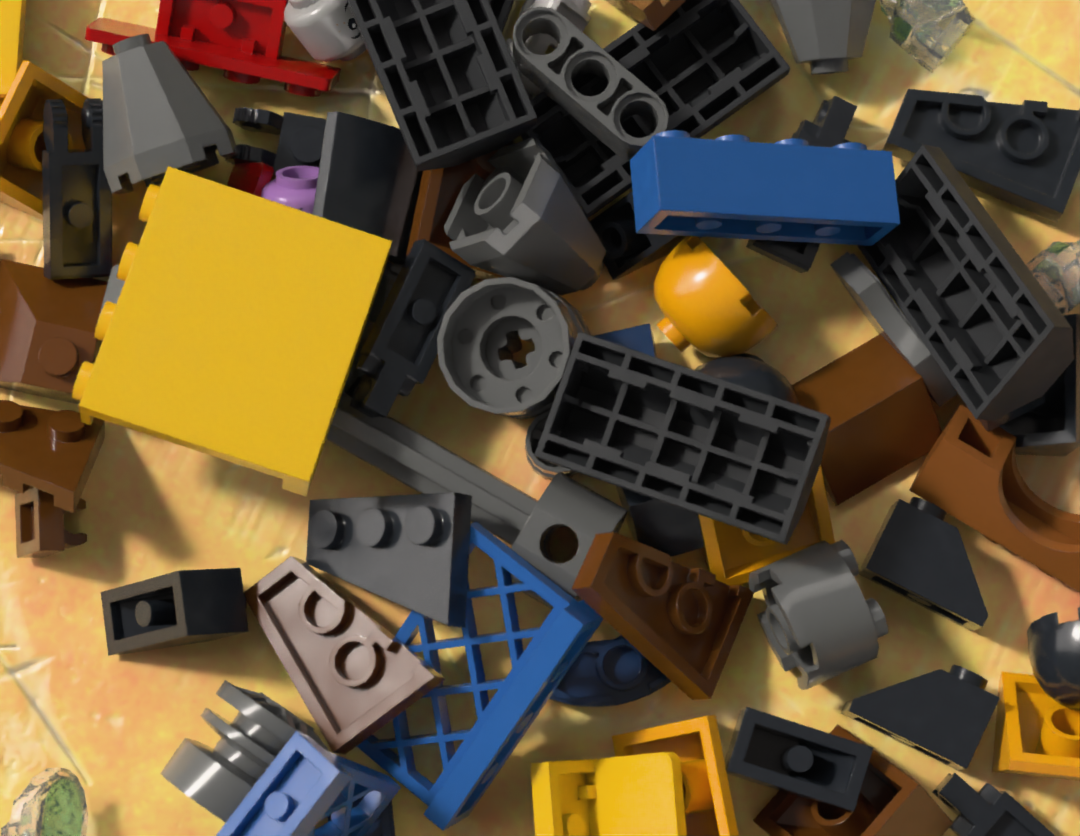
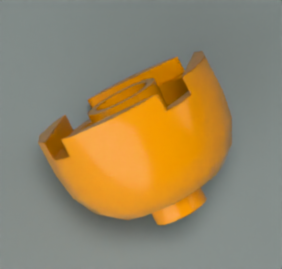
[654,236,778,358]

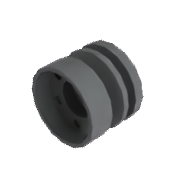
[437,277,592,420]
[160,680,332,823]

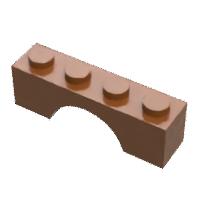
[909,404,1080,592]

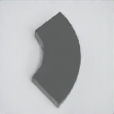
[830,252,957,407]

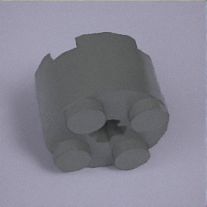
[749,540,889,690]

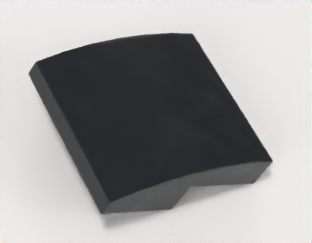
[313,111,423,265]

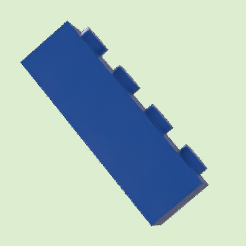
[630,130,900,246]

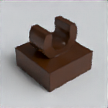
[15,488,87,558]

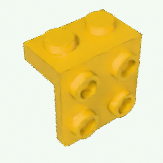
[530,752,687,836]

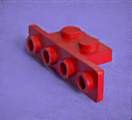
[85,0,341,97]

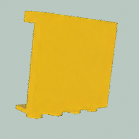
[72,166,392,497]

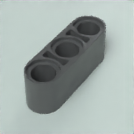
[513,7,669,161]

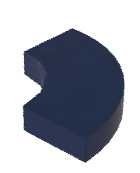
[549,635,671,708]

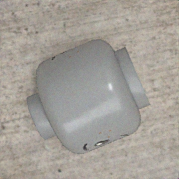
[284,0,367,62]

